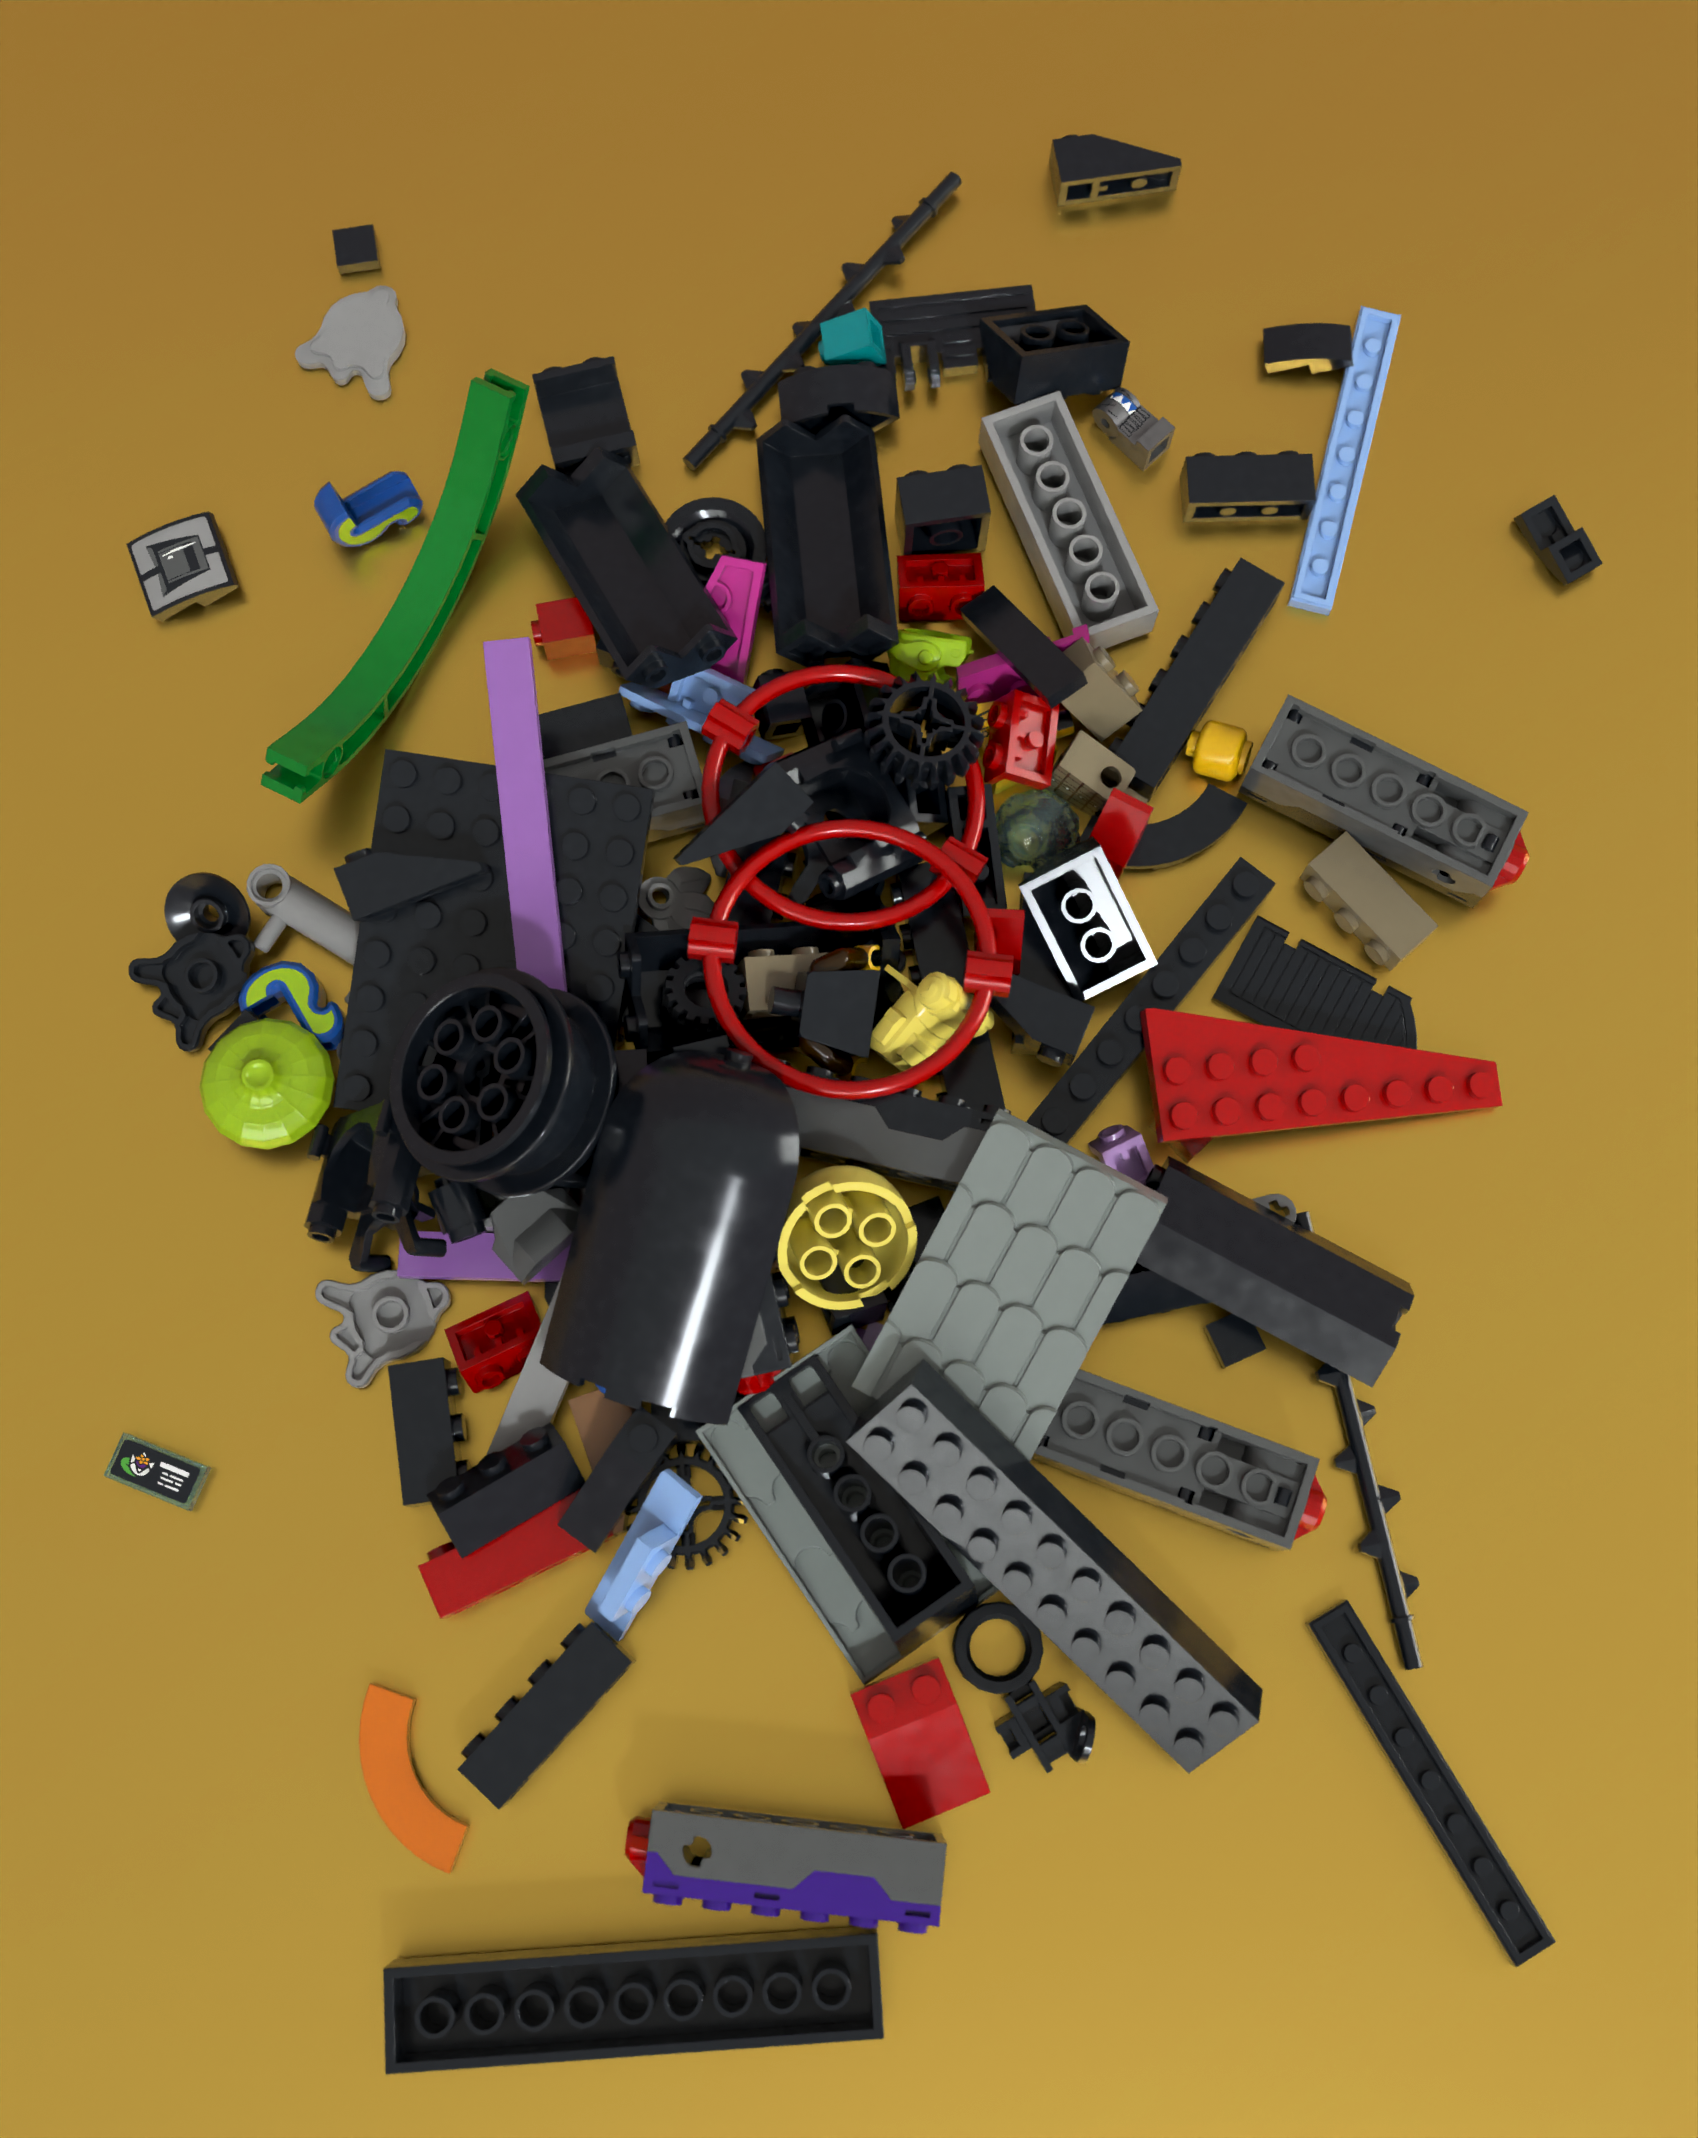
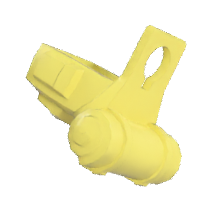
[870,964,994,1071]

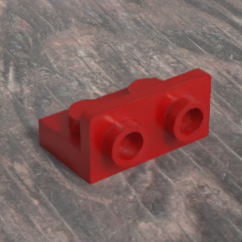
[897,553,985,621]
[982,689,1060,790]
[444,1291,542,1393]

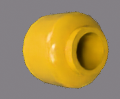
[1186,720,1253,781]

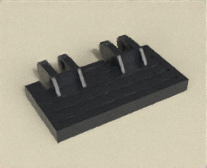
[869,284,1036,391]

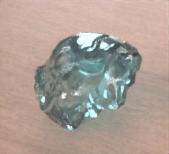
[995,789,1081,871]

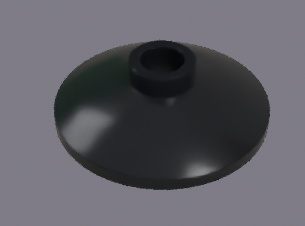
[164,872,251,941]

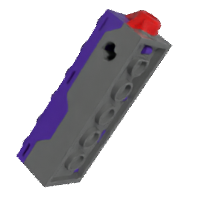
[625,1801,947,1934]

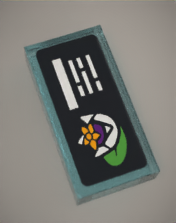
[103,1432,212,1511]

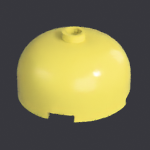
[776,1165,917,1310]

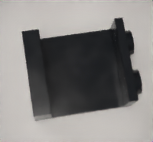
[532,356,640,476]

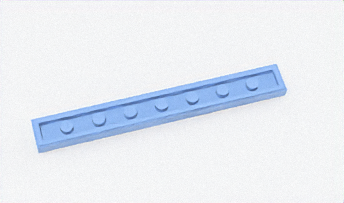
[1288,306,1401,616]

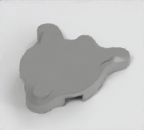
[295,286,406,400]
[315,1270,451,1389]

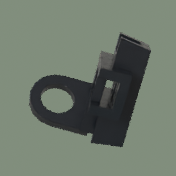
[994,1679,1096,1773]

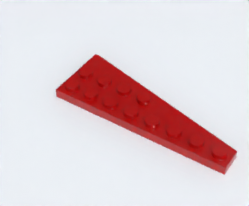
[1140,1008,1503,1143]

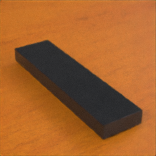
[959,585,1088,709]

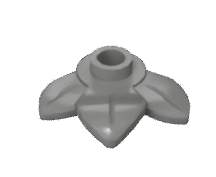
[638,866,714,931]

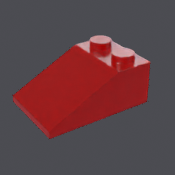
[850,1656,991,1830]

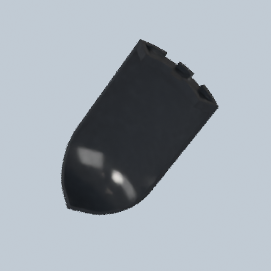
[539,1048,799,1425]

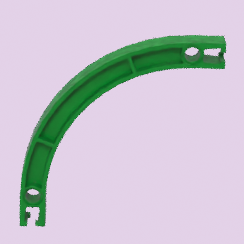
[261,368,530,804]

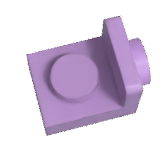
[1088,1124,1154,1185]

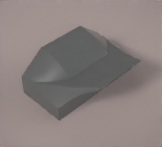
[490,1187,580,1285]

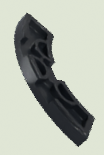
[1077,783,1248,871]

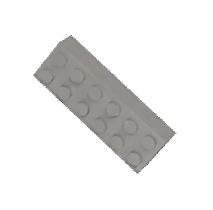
[978,390,1159,649]

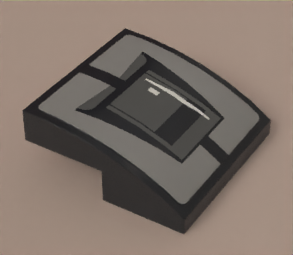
[127,511,239,622]

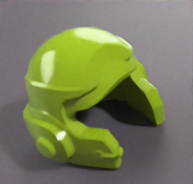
[887,628,974,690]

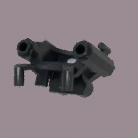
[764,728,927,905]
[304,1099,447,1272]

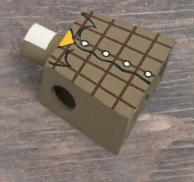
[1043,730,1148,817]

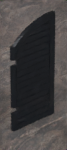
[1211,915,1417,1049]

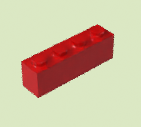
[418,1489,618,1619]

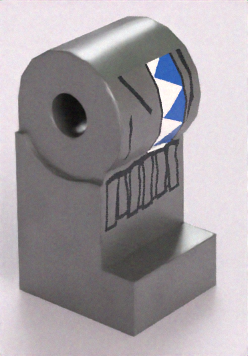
[1092,387,1175,471]

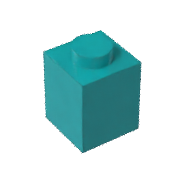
[818,307,887,366]

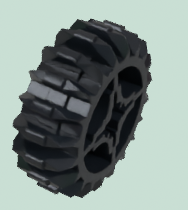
[863,671,984,792]
[626,1442,748,1570]

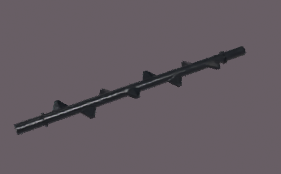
[683,172,962,471]
[1295,1211,1424,1670]

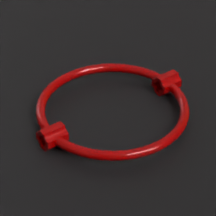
[701,664,989,931]
[687,819,1013,1100]

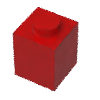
[531,597,597,660]

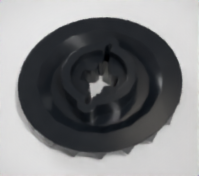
[665,497,767,586]

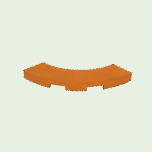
[359,1683,469,1874]

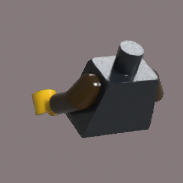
[768,945,881,1081]

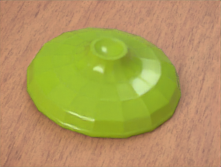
[199,1018,335,1149]

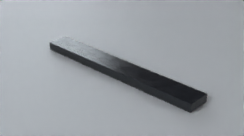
[1305,1600,1556,1967]

